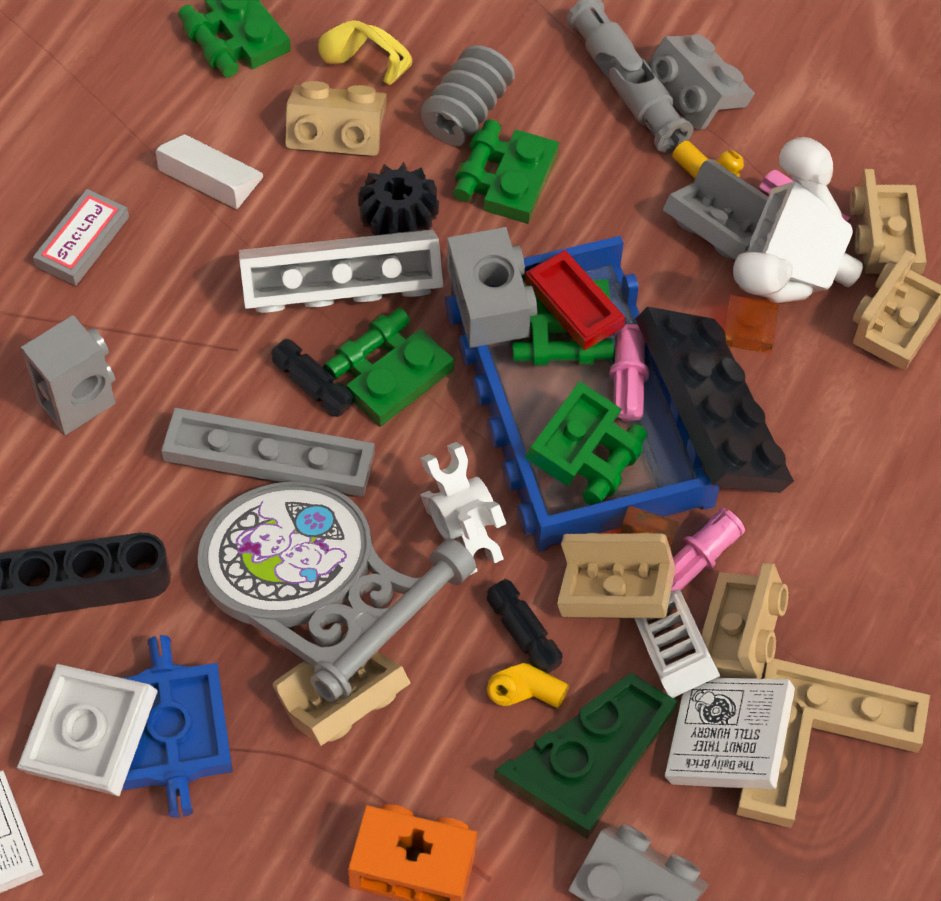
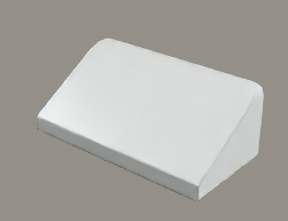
[155,134,263,210]

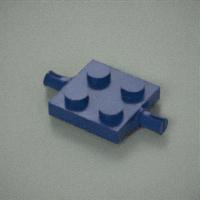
[122,635,233,818]

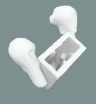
[733,137,863,303]

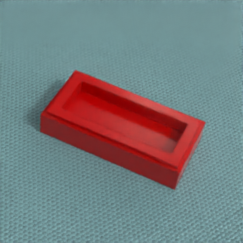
[525,250,626,351]

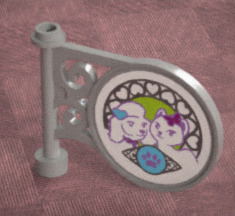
[197,481,476,702]

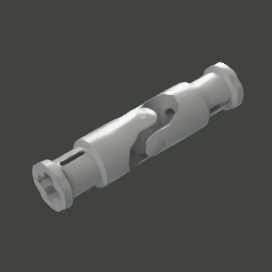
[566,0,693,153]

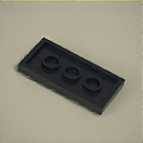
[635,306,794,493]

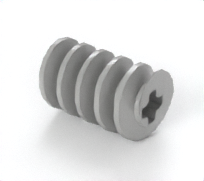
[421,45,515,146]

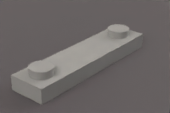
[161,408,375,497]

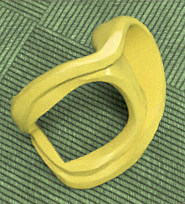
[318,21,412,85]

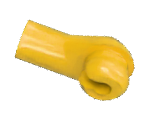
[672,140,744,179]
[487,663,569,709]

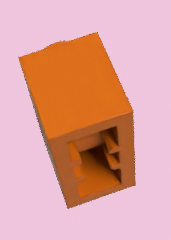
[348,804,478,901]

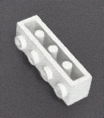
[239,230,443,313]

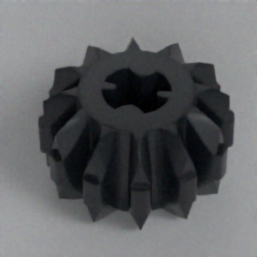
[358,161,439,236]

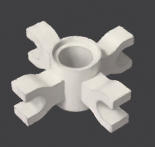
[420,442,506,575]

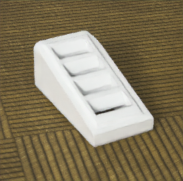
[634,589,720,698]

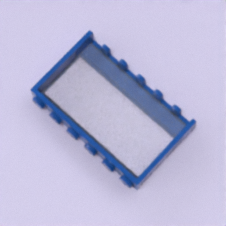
[444,236,720,552]

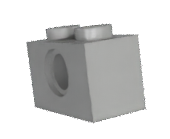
[447,227,537,348]
[21,315,116,436]

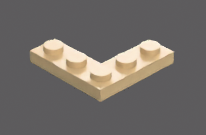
[736,658,930,828]

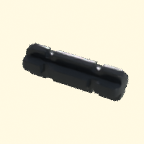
[271,339,353,417]
[487,579,563,674]

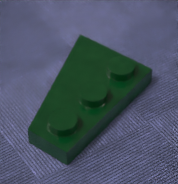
[494,673,678,839]

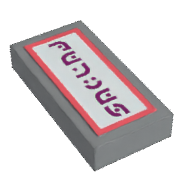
[33,189,129,286]

